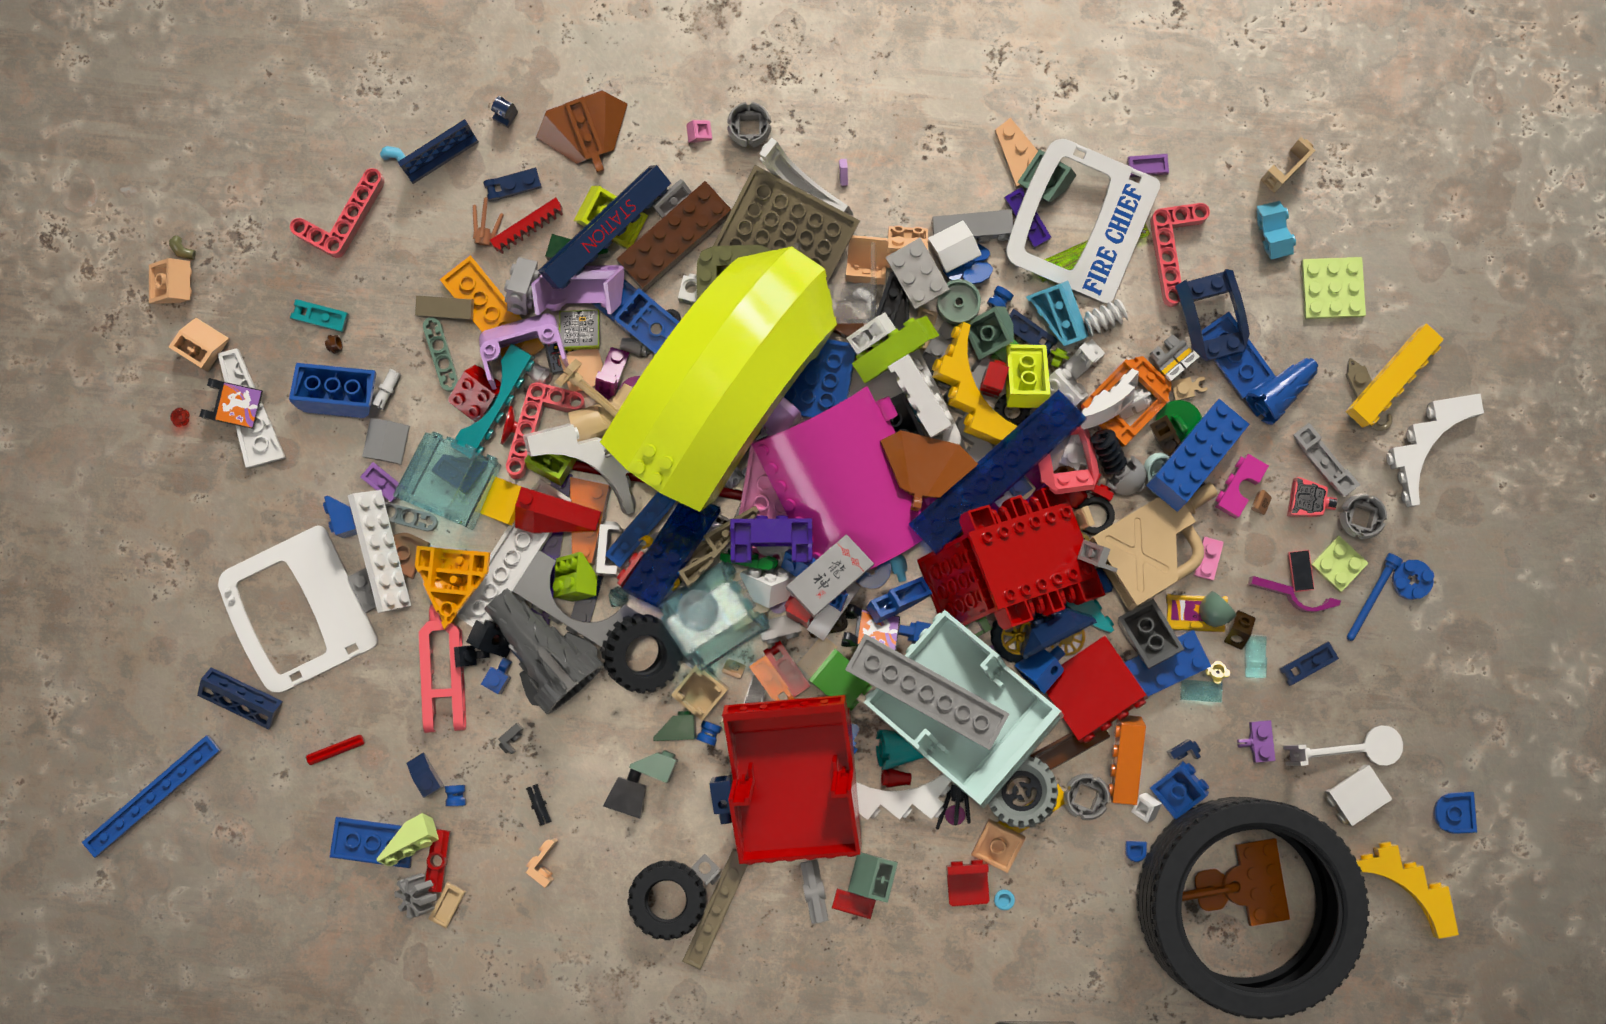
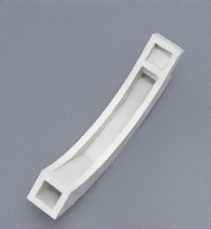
[759,138,853,216]

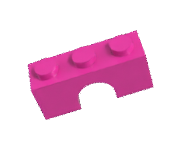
[1215,454,1269,519]

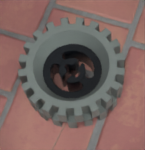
[988,756,1058,829]

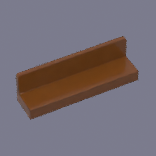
[1030,730,1110,770]

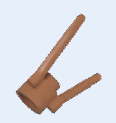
[473,197,504,246]

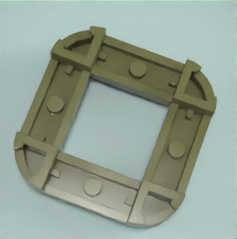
[697,245,770,299]

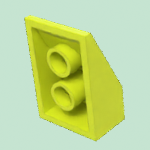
[573,186,648,249]
[1006,344,1050,408]

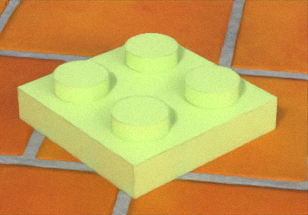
[1311,536,1368,592]

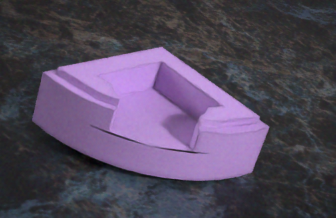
[839,159,848,186]

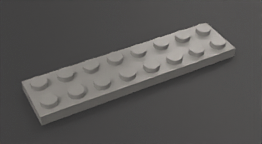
[845,634,1009,750]

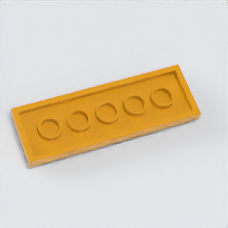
[440,255,545,358]

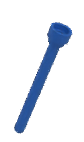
[1347,553,1403,641]

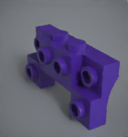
[730,515,813,563]

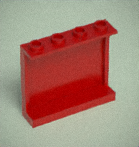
[1046,636,1148,743]

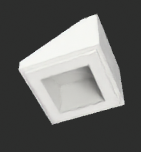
[1131,793,1162,823]

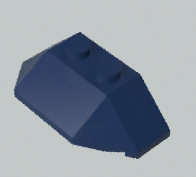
[1020,607,1097,660]

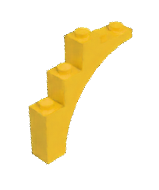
[932,322,1019,449]
[1356,841,1459,939]

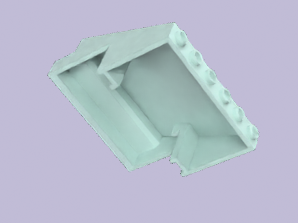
[864,610,1064,808]

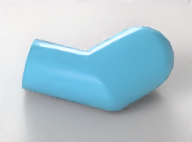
[380,146,406,161]

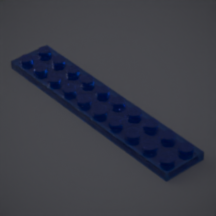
[909,390,1087,555]

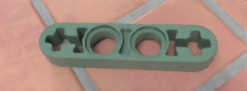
[423,317,459,392]

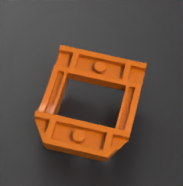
[1081,356,1172,447]

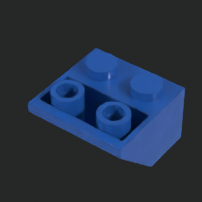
[323,495,357,538]

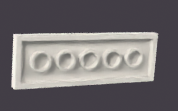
[348,490,411,613]

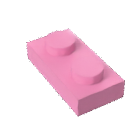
[1193,536,1224,581]

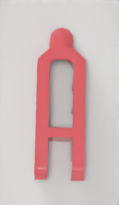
[419,604,466,733]

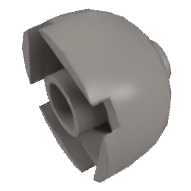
[1107,456,1146,496]

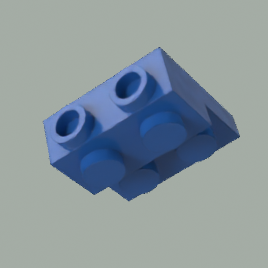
[1150,761,1209,819]

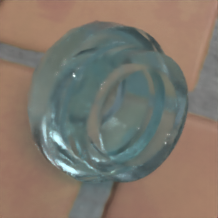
[608,586,629,607]

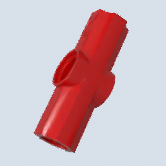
[425,829,451,892]

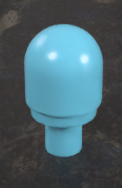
[890,554,908,582]

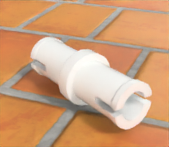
[372,369,401,410]

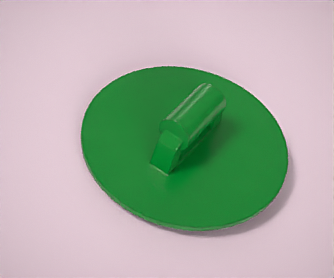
[1155,400,1202,442]

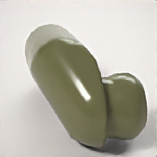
[169,236,196,260]

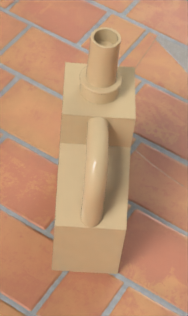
[1089,482,1218,611]

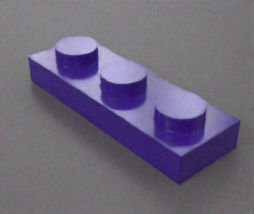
[1004,187,1052,248]

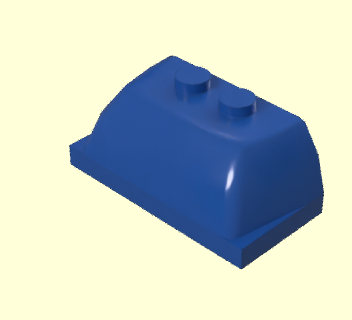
[289,363,377,418]

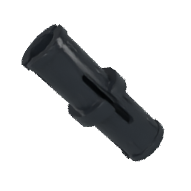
[526,784,552,826]

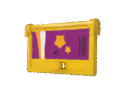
[1166,594,1228,632]

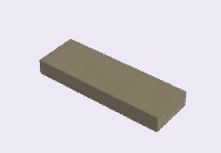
[415,296,474,319]

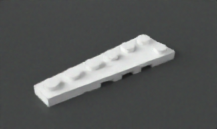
[218,348,286,468]

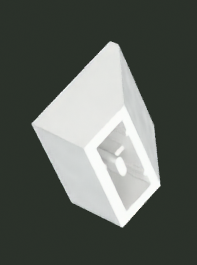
[740,567,796,608]

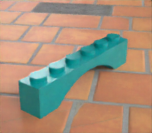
[450,344,535,459]

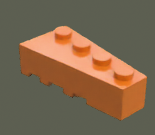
[570,477,611,565]
[1108,715,1146,805]

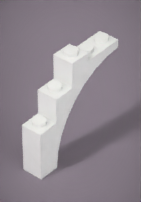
[1387,394,1484,507]
[523,423,636,514]
[856,773,951,820]

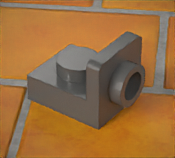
[498,723,524,754]

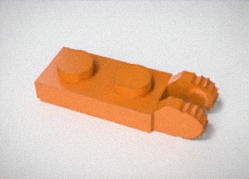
[749,655,795,701]

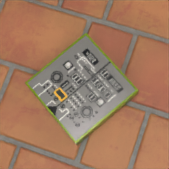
[559,309,600,350]

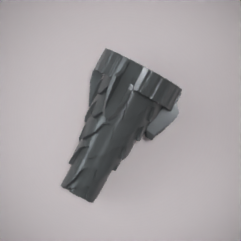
[484,588,604,714]

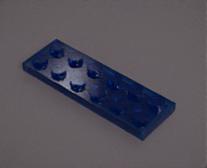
[623,502,721,608]

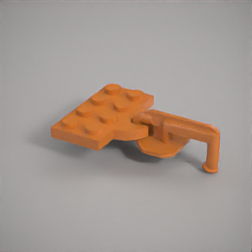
[1182,838,1290,926]

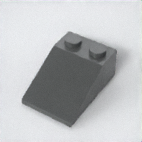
[1118,599,1185,669]

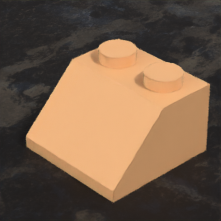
[149,258,192,304]

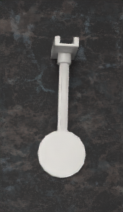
[1283,725,1403,766]

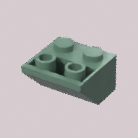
[848,852,898,903]

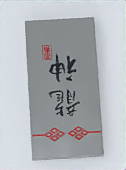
[786,534,874,617]

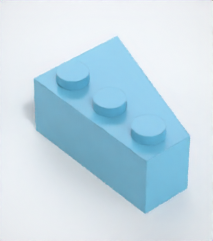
[1026,281,1089,346]

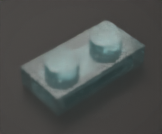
[1180,680,1223,702]

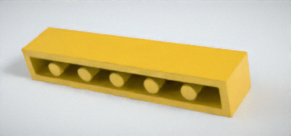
[1345,323,1444,428]

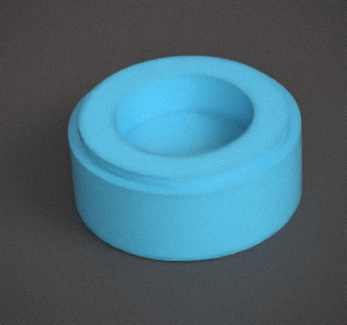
[994,889,1015,910]

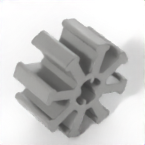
[394,873,437,919]

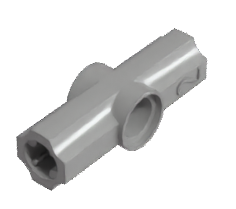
[800,860,829,924]

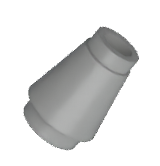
[620,338,650,357]

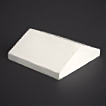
[928,221,982,273]

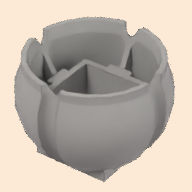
[727,102,772,147]
[1340,493,1387,540]
[1063,774,1110,820]

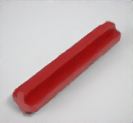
[306,735,365,765]

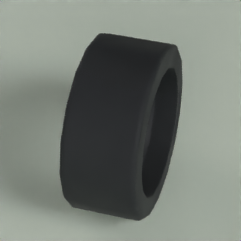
[1077,496,1115,535]

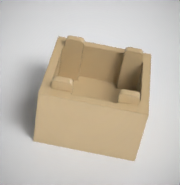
[671,663,729,721]

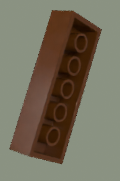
[617,181,732,293]

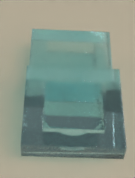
[1245,635,1267,678]

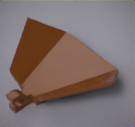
[536,90,628,172]
[880,430,978,512]

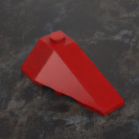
[515,487,602,534]

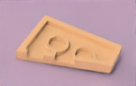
[995,118,1038,188]

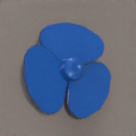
[942,244,993,284]

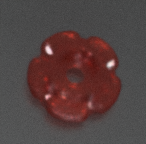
[170,408,190,427]

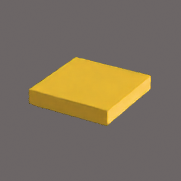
[480,477,522,526]

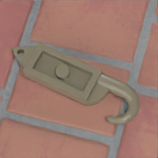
[1345,358,1392,431]

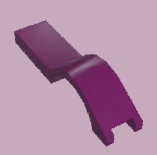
[1247,576,1341,613]

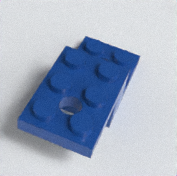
[591,279,679,354]

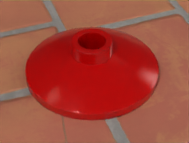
[501,406,518,445]

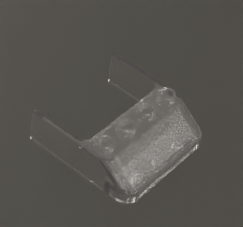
[794,242,877,324]

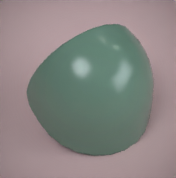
[1199,591,1236,627]

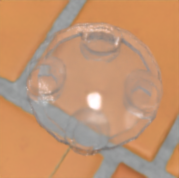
[677,590,718,631]

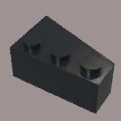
[875,271,909,337]

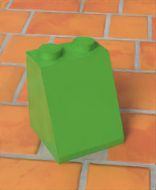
[809,649,872,711]

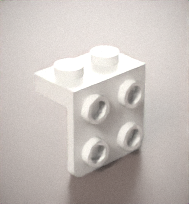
[1038,366,1088,418]

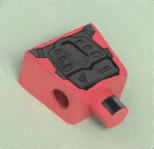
[1287,477,1337,517]

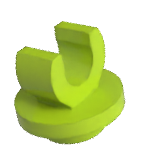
[1051,347,1070,368]

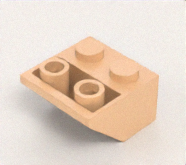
[886,226,928,268]
[169,318,230,372]

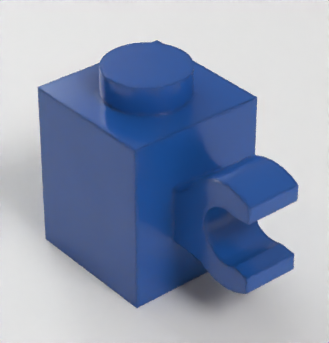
[481,657,512,694]

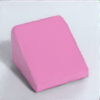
[686,120,712,143]

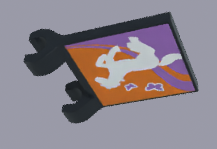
[199,378,263,429]
[841,604,900,651]

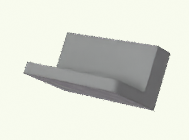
[1077,540,1118,572]

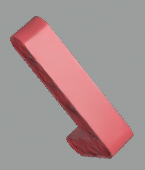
[290,168,385,258]
[1150,203,1210,307]
[506,382,585,479]

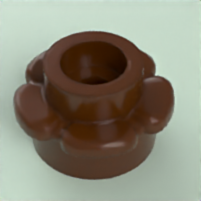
[325,335,343,354]

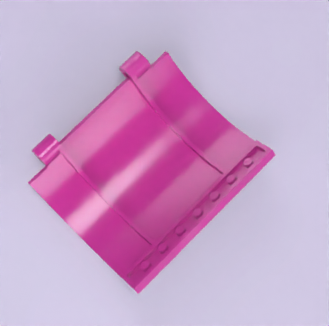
[752,386,941,570]

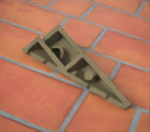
[670,506,759,588]

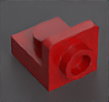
[1087,473,1115,502]

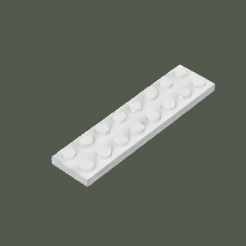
[456,479,572,627]

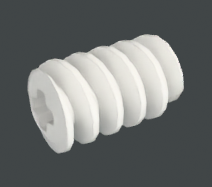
[1084,299,1128,336]

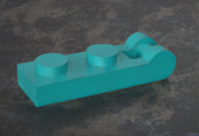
[290,299,349,332]

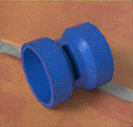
[987,286,1014,308]
[696,720,722,746]
[445,785,466,806]

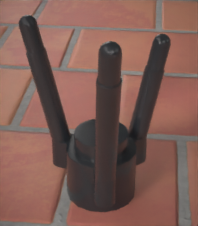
[936,785,971,830]

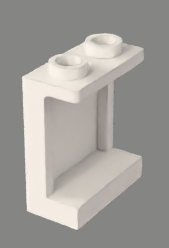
[596,521,623,577]
[1325,765,1392,826]

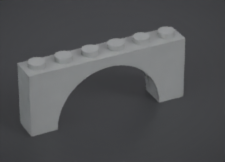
[513,550,638,652]

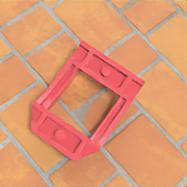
[1025,409,1099,495]

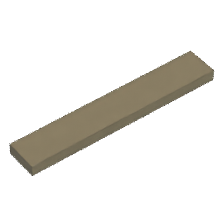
[682,849,748,970]

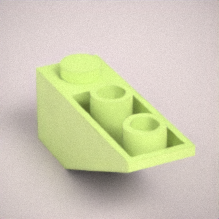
[377,813,439,866]

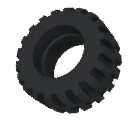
[601,613,683,694]
[627,860,706,940]

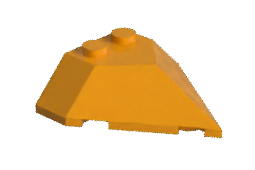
[415,546,491,630]

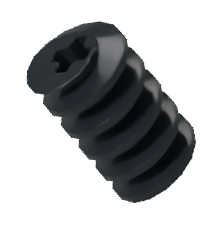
[1091,429,1127,475]

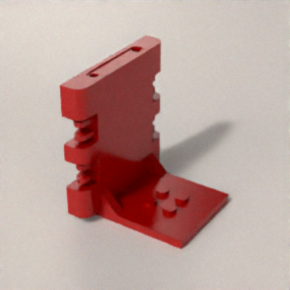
[917,486,1106,630]

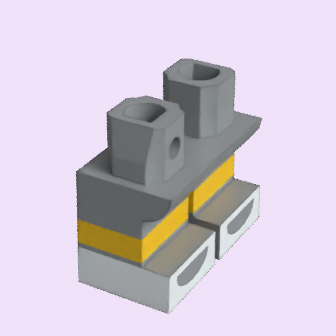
[1150,334,1200,382]

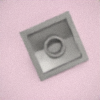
[362,418,410,465]

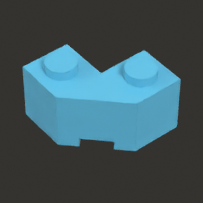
[1257,201,1296,260]

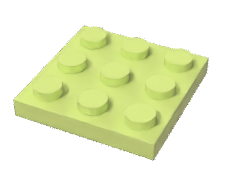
[1301,257,1366,319]

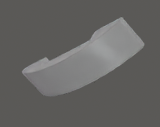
[1293,423,1360,497]

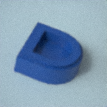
[1125,841,1147,862]

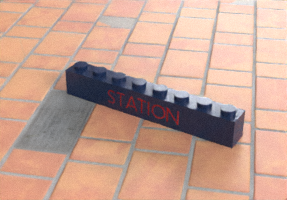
[538,165,672,289]

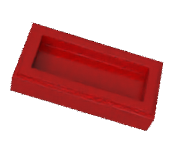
[832,888,876,920]

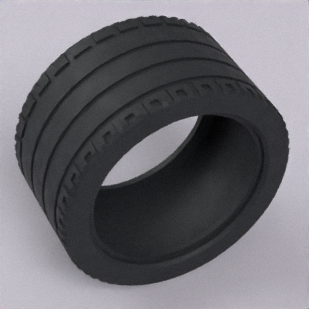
[1137,797,1370,1020]

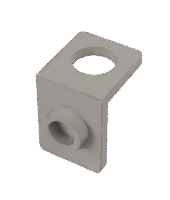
[691,854,721,886]

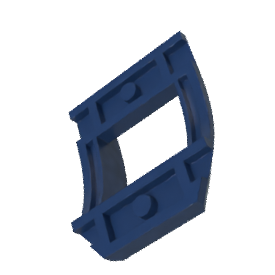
[1175,269,1250,362]

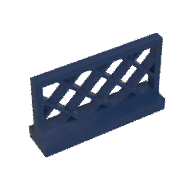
[398,119,479,184]

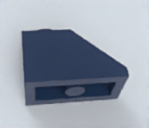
[406,752,445,798]

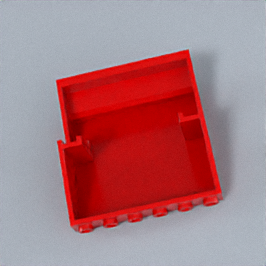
[722,695,862,865]

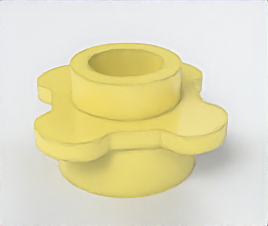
[1205,661,1230,684]

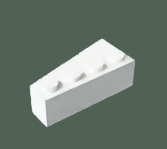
[888,354,954,438]

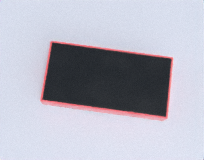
[1288,550,1314,592]

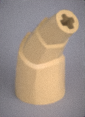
[568,383,633,442]

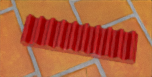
[490,197,563,254]

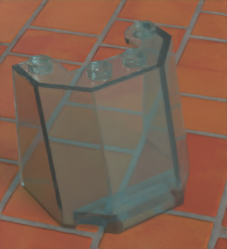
[393,431,501,530]
[657,561,770,671]

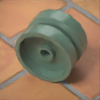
[936,279,981,326]

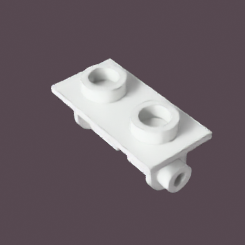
[1118,389,1153,420]

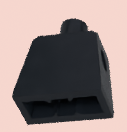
[603,768,646,819]

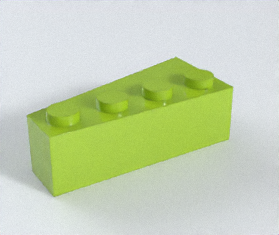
[852,316,939,383]

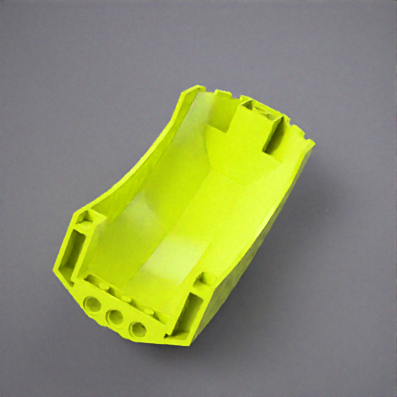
[600,246,837,512]

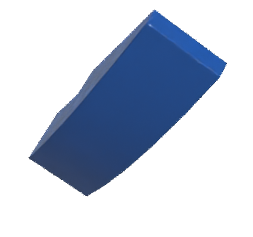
[866,577,932,624]

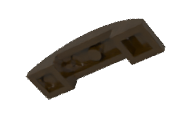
[1149,415,1205,488]

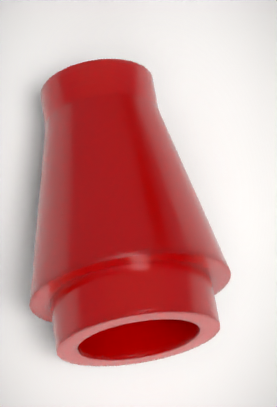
[881,768,912,788]

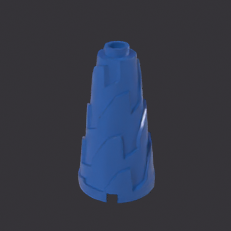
[1246,358,1318,425]

